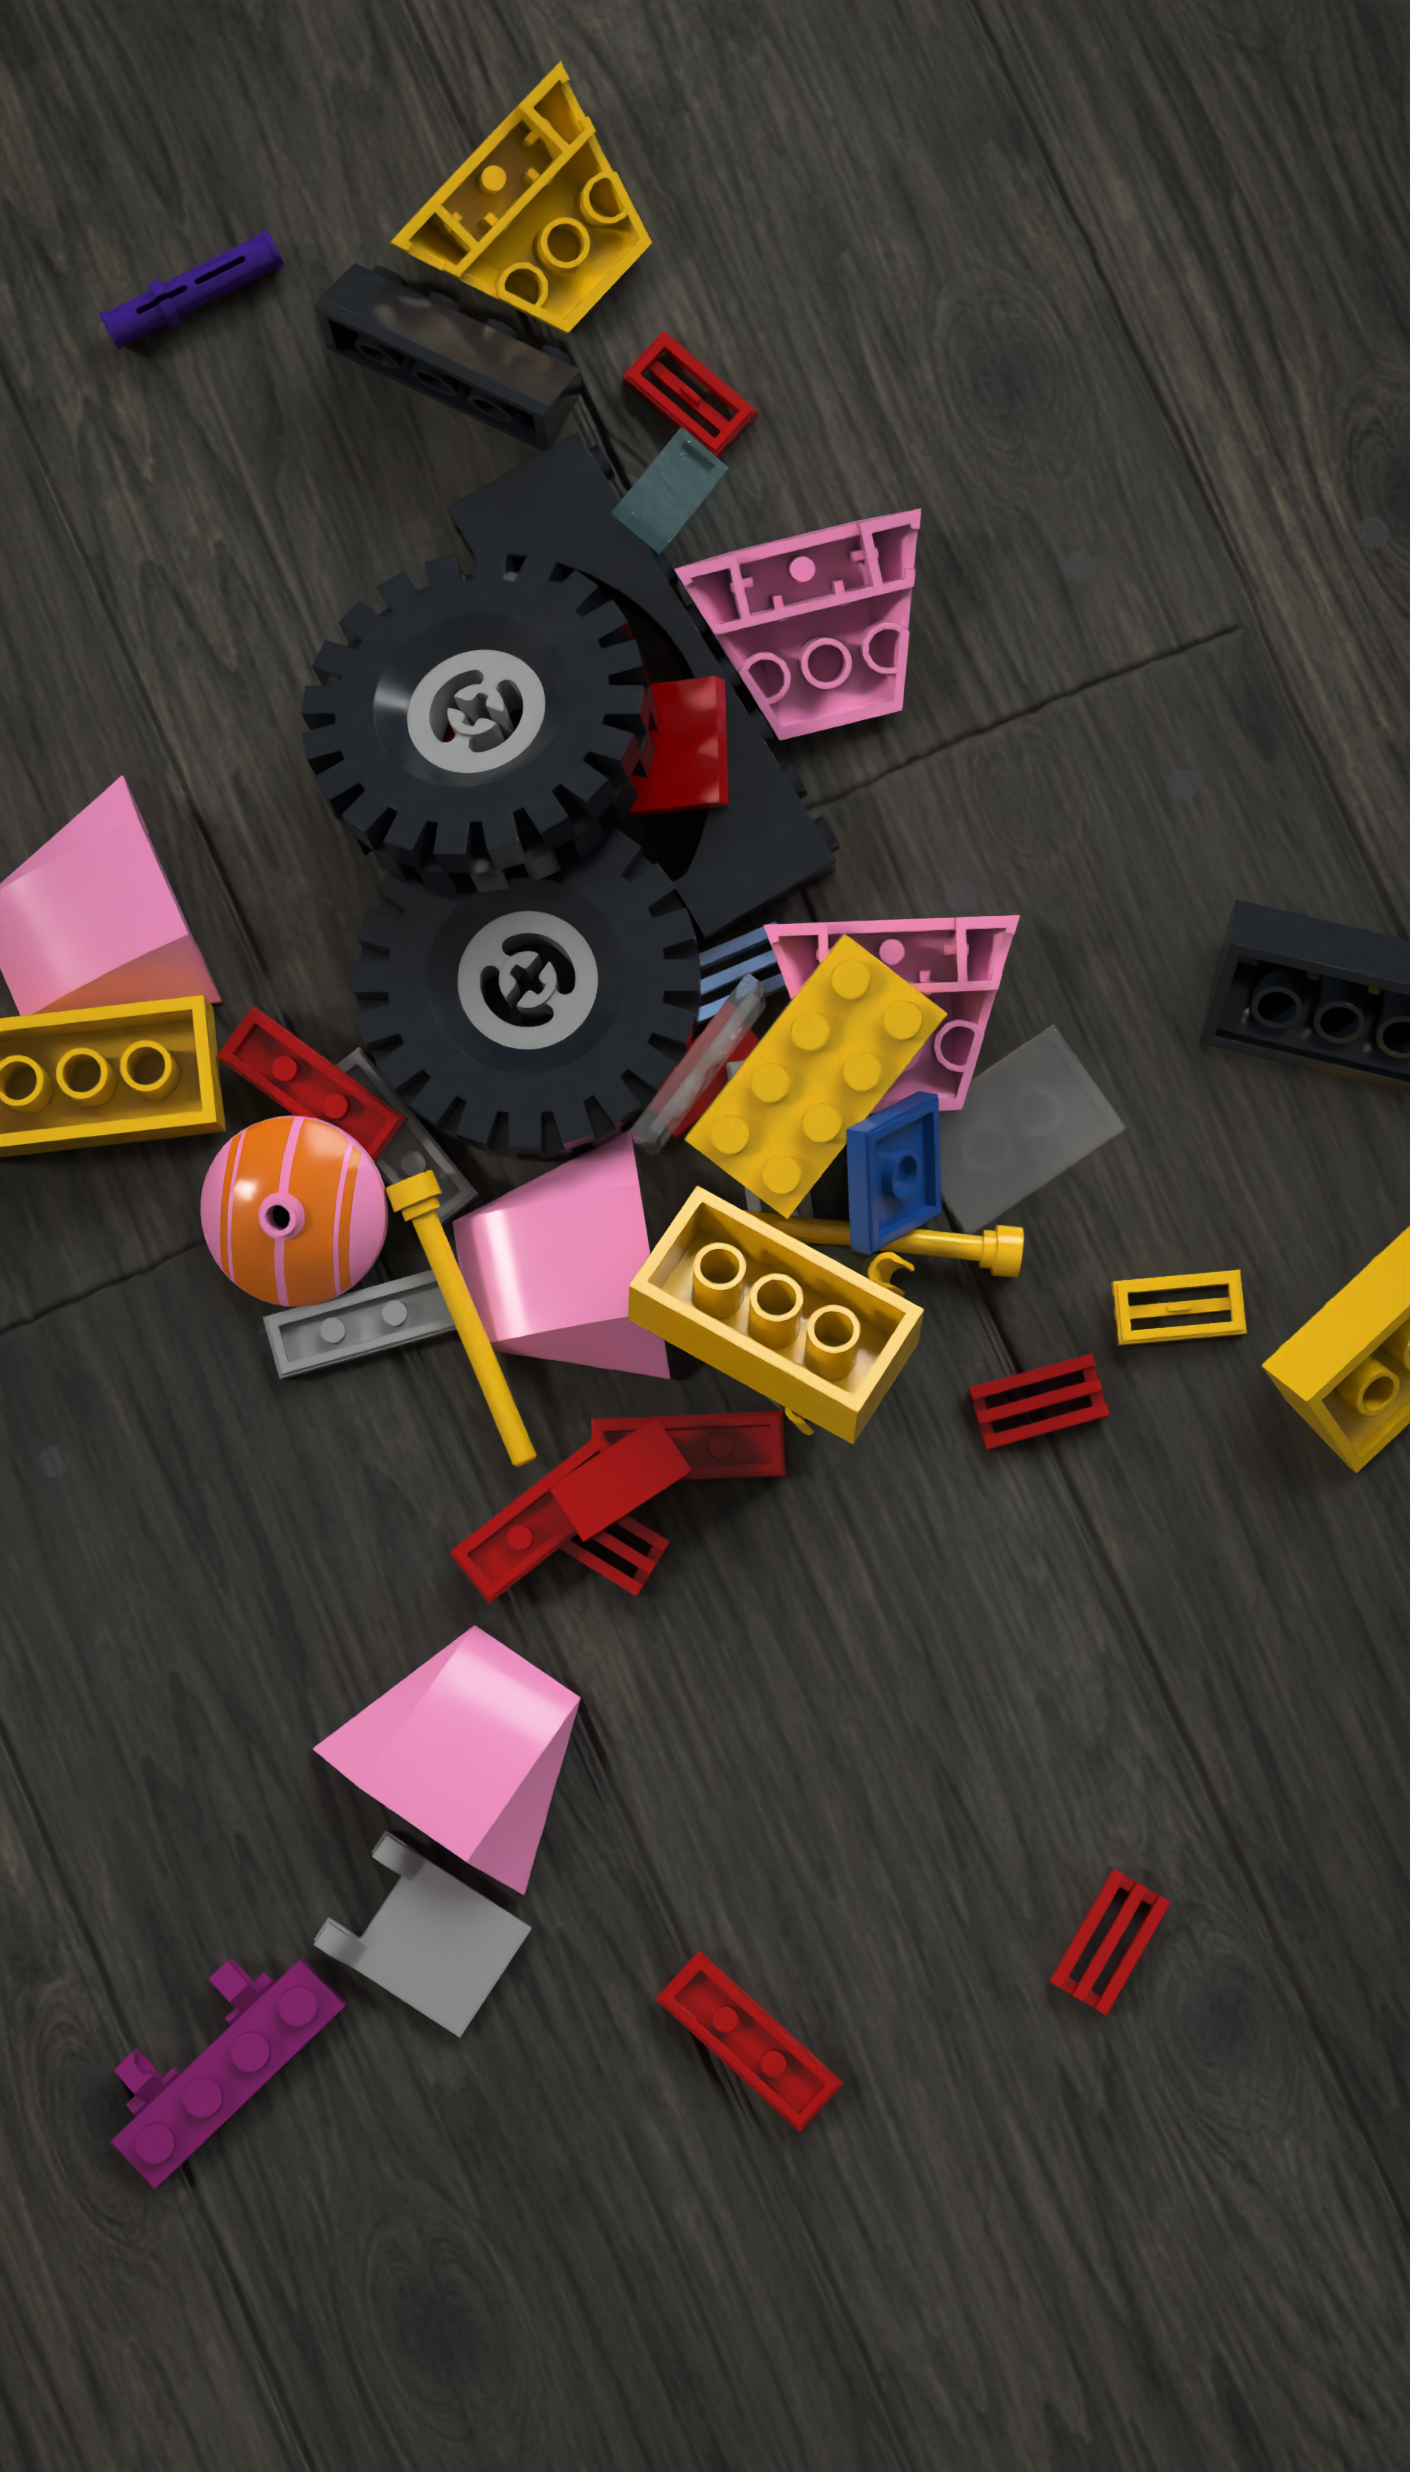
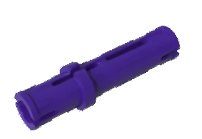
[99,230,284,351]

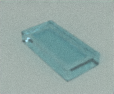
[611,427,729,554]

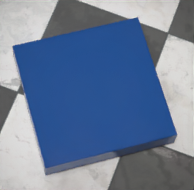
[846,1091,942,1255]

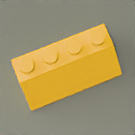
[1261,1226,1410,1473]

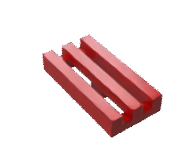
[622,330,757,462]
[968,1353,1110,1450]
[560,1515,670,1596]
[1049,1868,1171,2015]

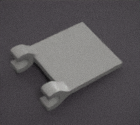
[314,1830,532,2037]

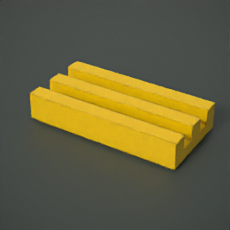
[1111,1270,1247,1346]

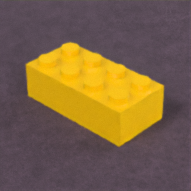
[684,933,947,1219]
[0,995,226,1157]
[628,1186,924,1445]

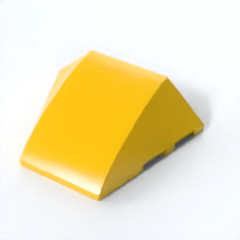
[389,61,652,334]

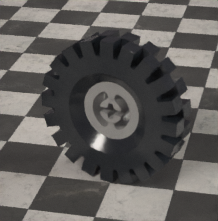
[301,550,658,893]
[353,829,703,1160]

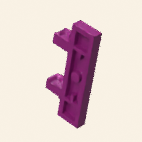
[111,1957,347,2189]

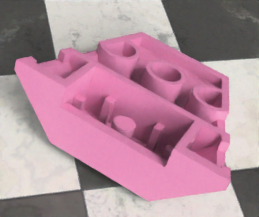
[674,508,921,740]
[0,775,223,1016]
[764,915,1020,1113]
[452,1129,671,1380]
[313,1625,581,1895]

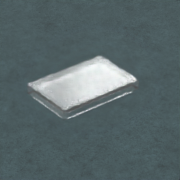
[631,972,766,1156]
[939,1024,1126,1235]

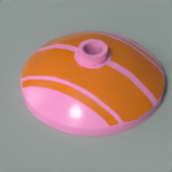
[200,1115,388,1307]

